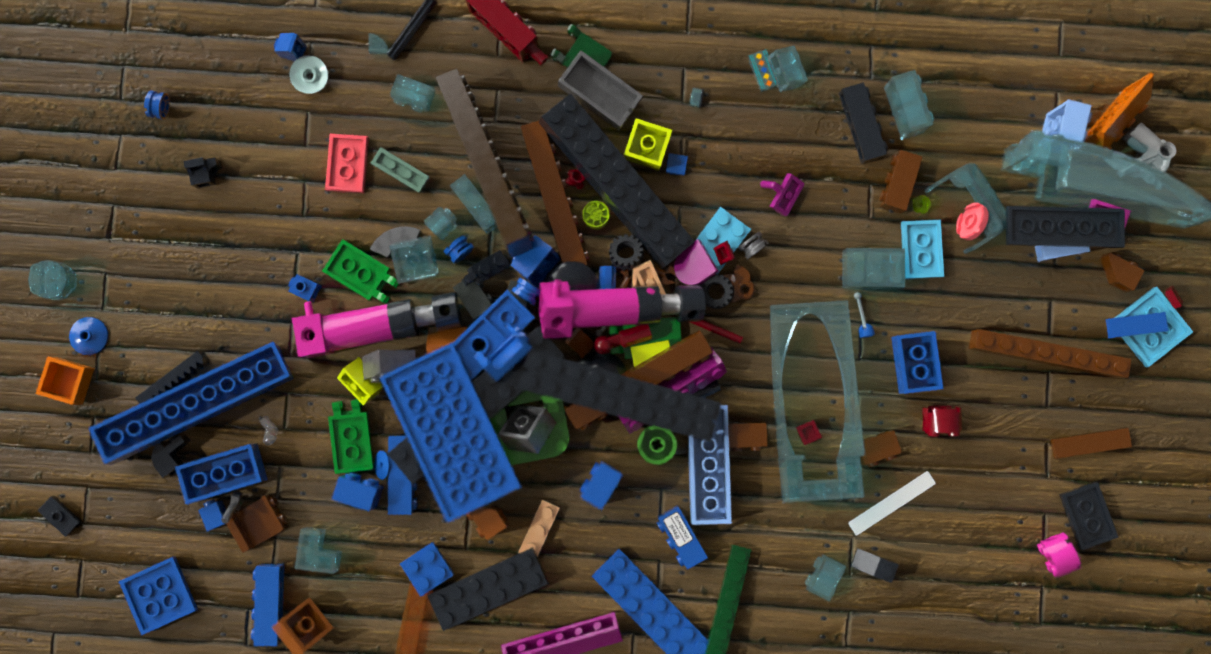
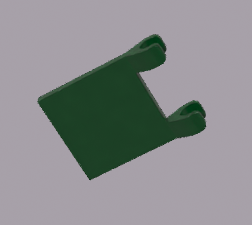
[551,24,613,68]

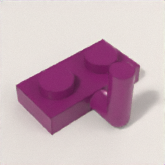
[760,173,805,217]

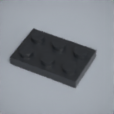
[1059,482,1118,550]

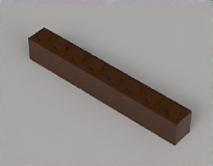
[520,120,590,266]
[968,329,1132,379]
[564,330,713,430]

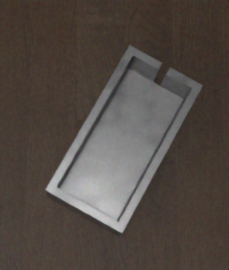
[558,50,643,130]

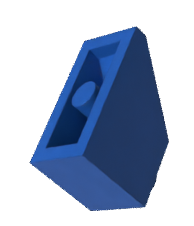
[274,33,307,61]

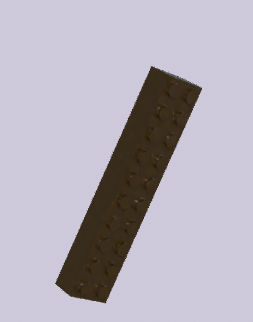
[436,69,534,257]

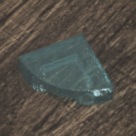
[369,33,388,54]

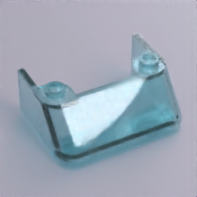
[924,163,1006,254]

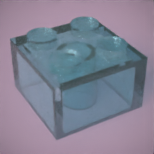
[389,235,439,283]

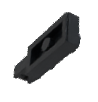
[461,250,511,287]

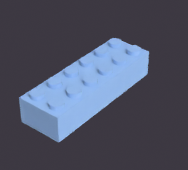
[688,405,731,525]

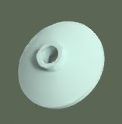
[289,56,328,94]

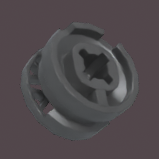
[738,231,769,260]

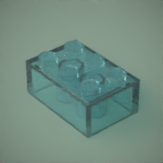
[884,70,934,140]
[843,248,905,289]

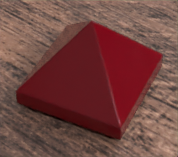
[713,241,735,265]

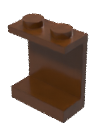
[227,494,288,553]

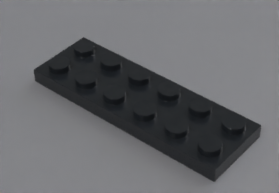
[1006,206,1125,248]
[427,547,549,631]

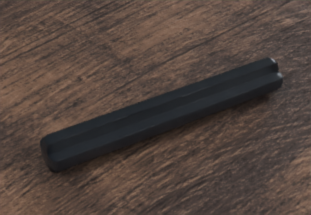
[387,0,437,60]

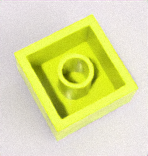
[624,119,672,171]

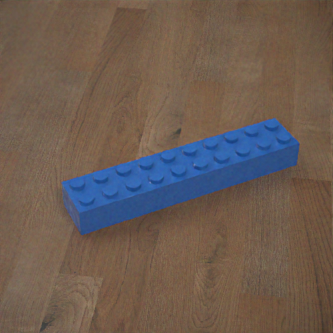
[88,341,294,465]

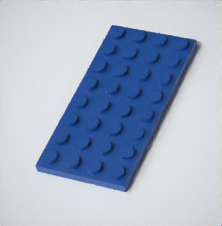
[380,343,521,523]

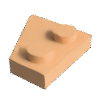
[632,260,666,295]

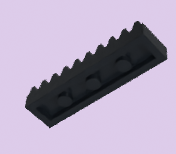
[135,351,210,404]

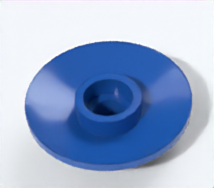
[69,317,108,355]

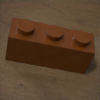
[879,150,923,214]

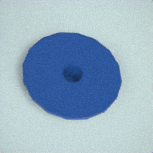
[374,451,389,479]

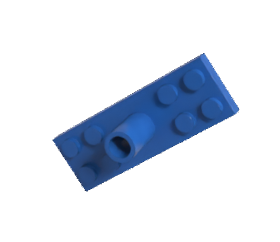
[453,290,535,381]

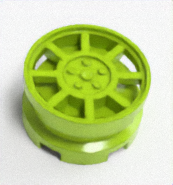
[583,201,609,230]

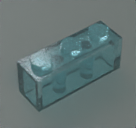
[450,174,497,234]

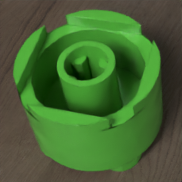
[637,425,677,464]

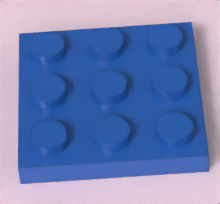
[119,556,198,635]

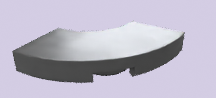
[370,227,421,258]

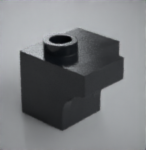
[183,157,223,189]

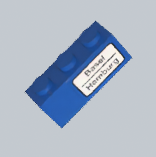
[657,505,708,570]

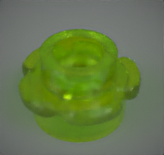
[912,195,931,214]

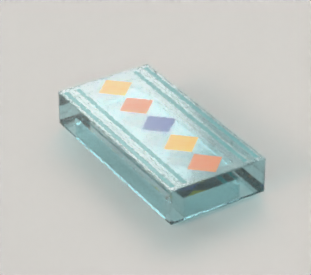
[748,49,779,92]

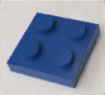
[400,541,454,597]

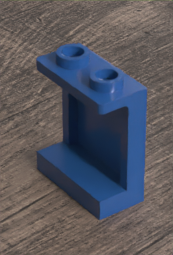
[474,324,532,381]

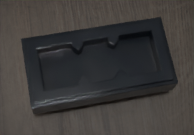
[38,496,81,537]

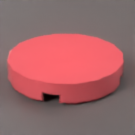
[956,202,989,240]

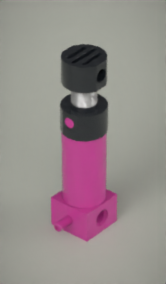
[538,280,705,338]
[292,292,462,358]

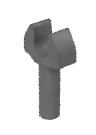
[221,491,243,524]

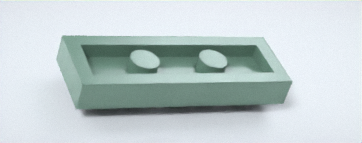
[371,147,430,193]

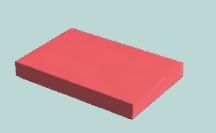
[325,134,369,193]

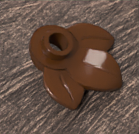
[722,265,755,303]

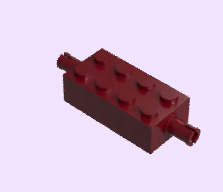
[466,0,549,66]

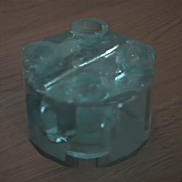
[28,260,77,300]

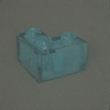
[295,527,342,574]

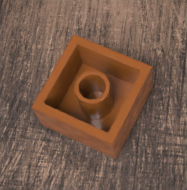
[272,597,333,654]

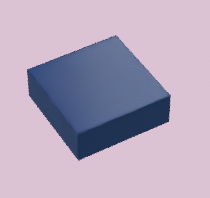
[666,153,688,176]

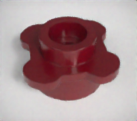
[566,169,585,189]

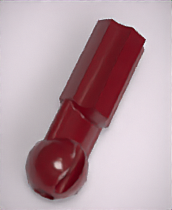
[594,325,652,355]

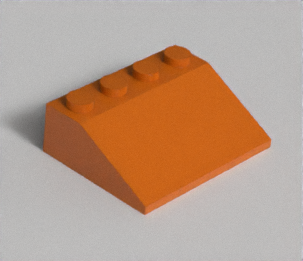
[1079,73,1154,158]

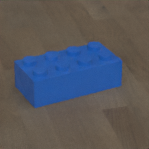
[175,443,268,505]

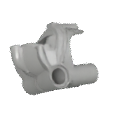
[1103,122,1176,190]

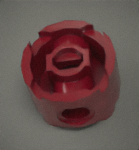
[922,405,962,436]

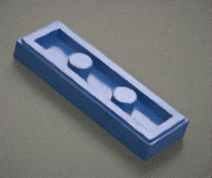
[1106,312,1168,338]

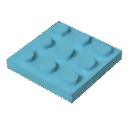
[1115,287,1193,367]

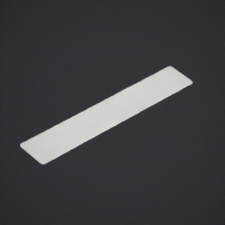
[848,471,936,535]

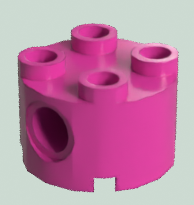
[1037,532,1082,577]

